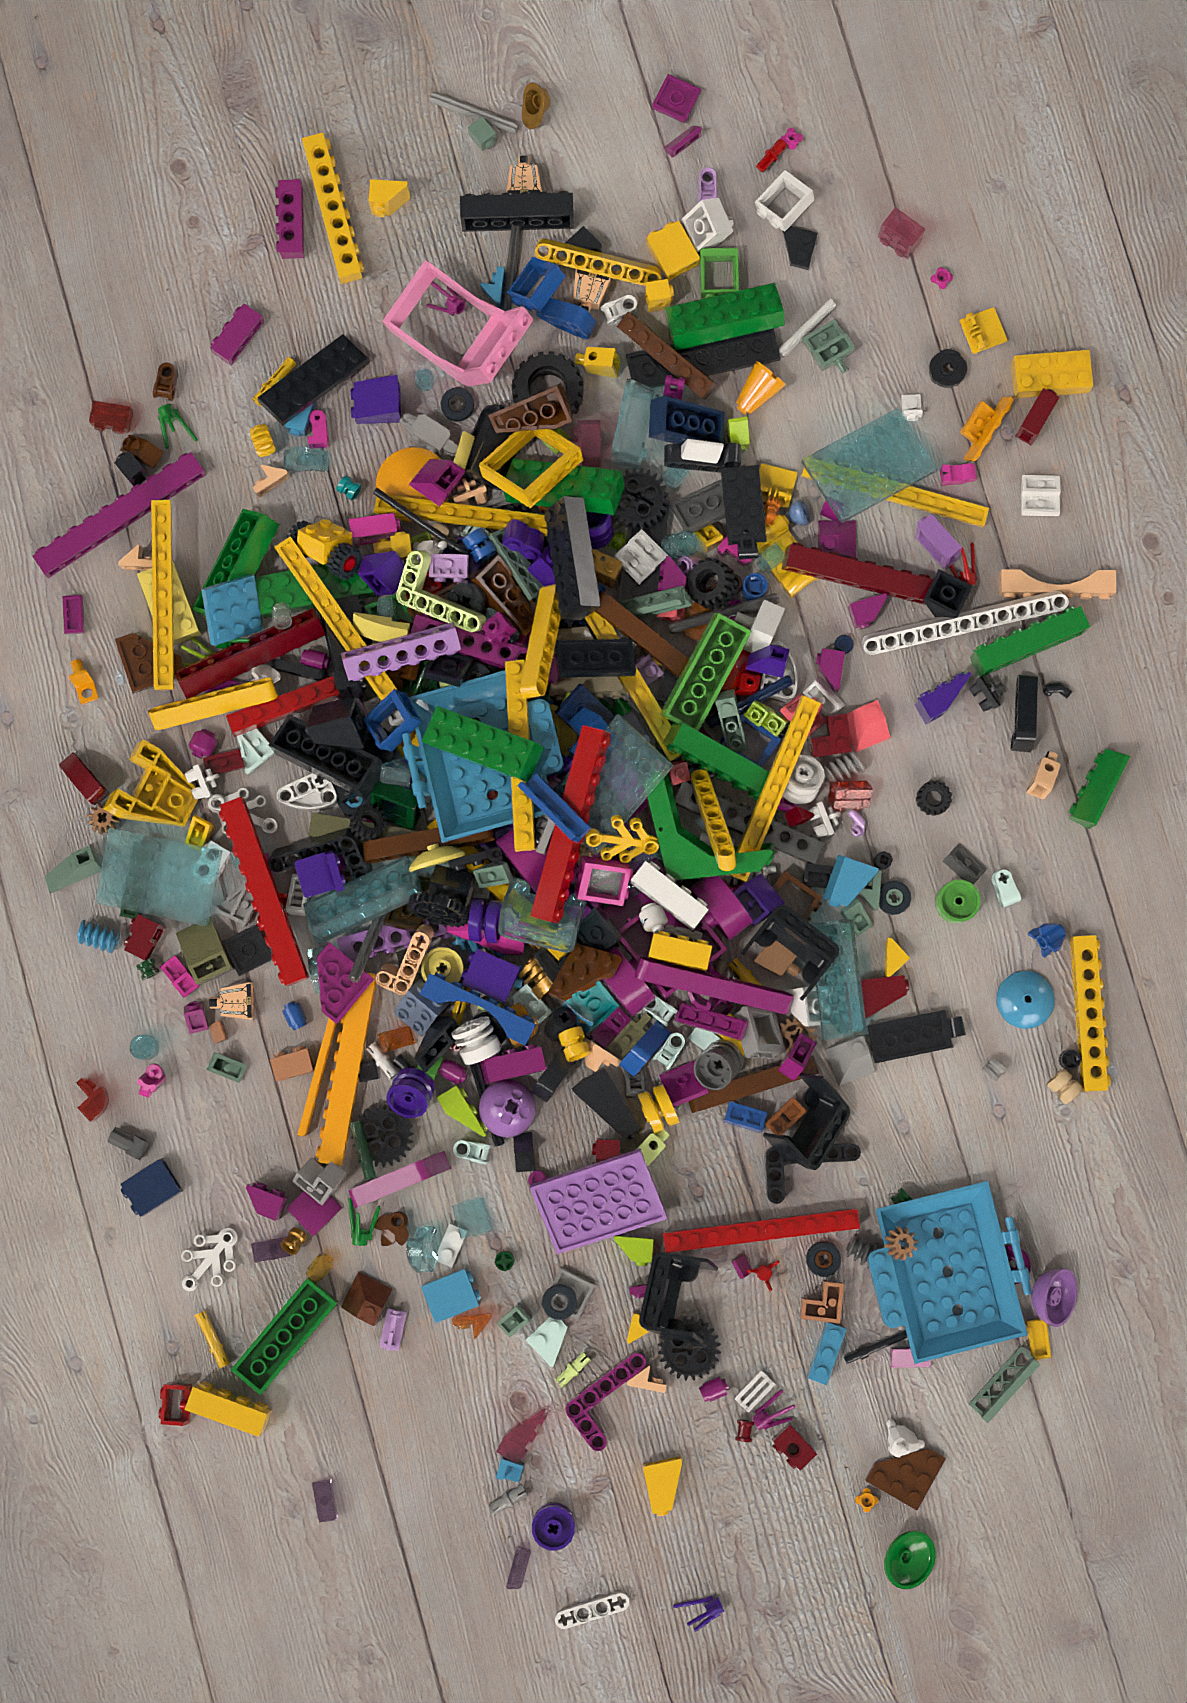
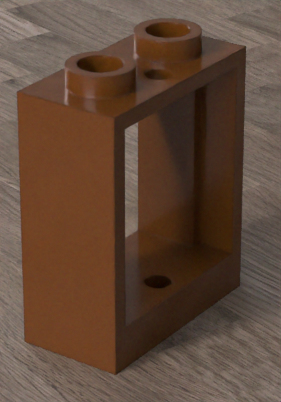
[772,870,822,922]

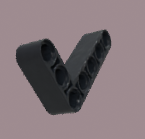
[268,828,373,885]
[764,1143,861,1204]

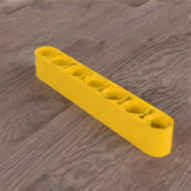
[535,238,661,286]
[520,584,561,699]
[148,677,278,730]
[691,769,736,871]

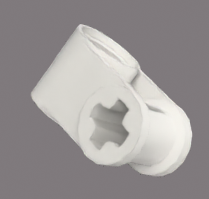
[600,295,638,326]

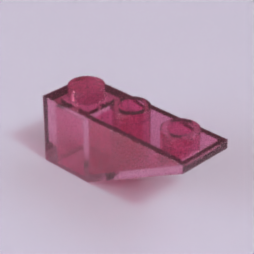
[496,1407,547,1464]

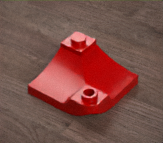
[720,645,761,696]

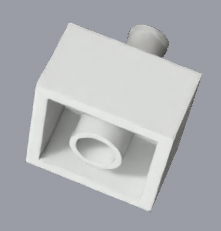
[682,198,733,252]
[734,600,785,653]

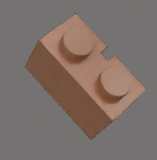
[270,1046,315,1082]

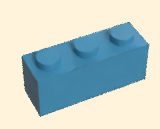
[806,1322,847,1385]

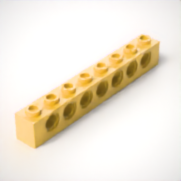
[302,132,364,284]
[1070,935,1111,1092]

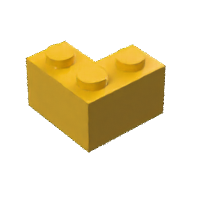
[373,532,413,563]

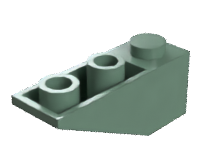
[715,689,747,752]
[45,845,103,894]

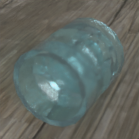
[661,532,697,559]
[129,1034,159,1060]

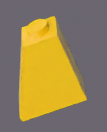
[642,1456,682,1516]

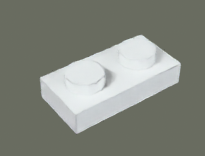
[434,1224,467,1268]

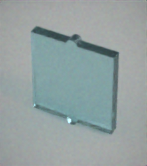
[452,1197,492,1239]

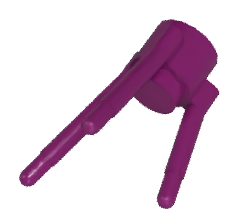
[426,281,466,316]
[752,1389,795,1431]

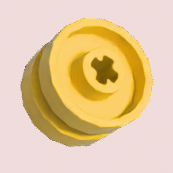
[638,1084,680,1133]

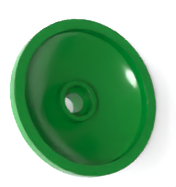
[884,1530,936,1590]

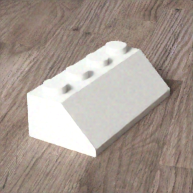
[631,861,708,931]

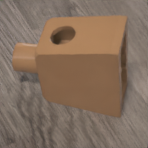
[753,940,802,977]

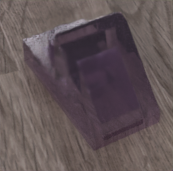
[251,1236,292,1263]

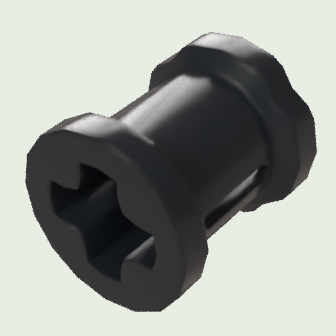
[873,851,893,870]

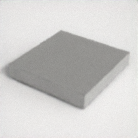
[552,1267,596,1320]

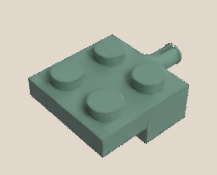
[802,319,855,374]

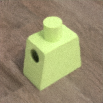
[636,1130,669,1166]

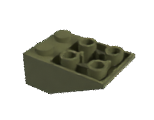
[176,917,235,985]

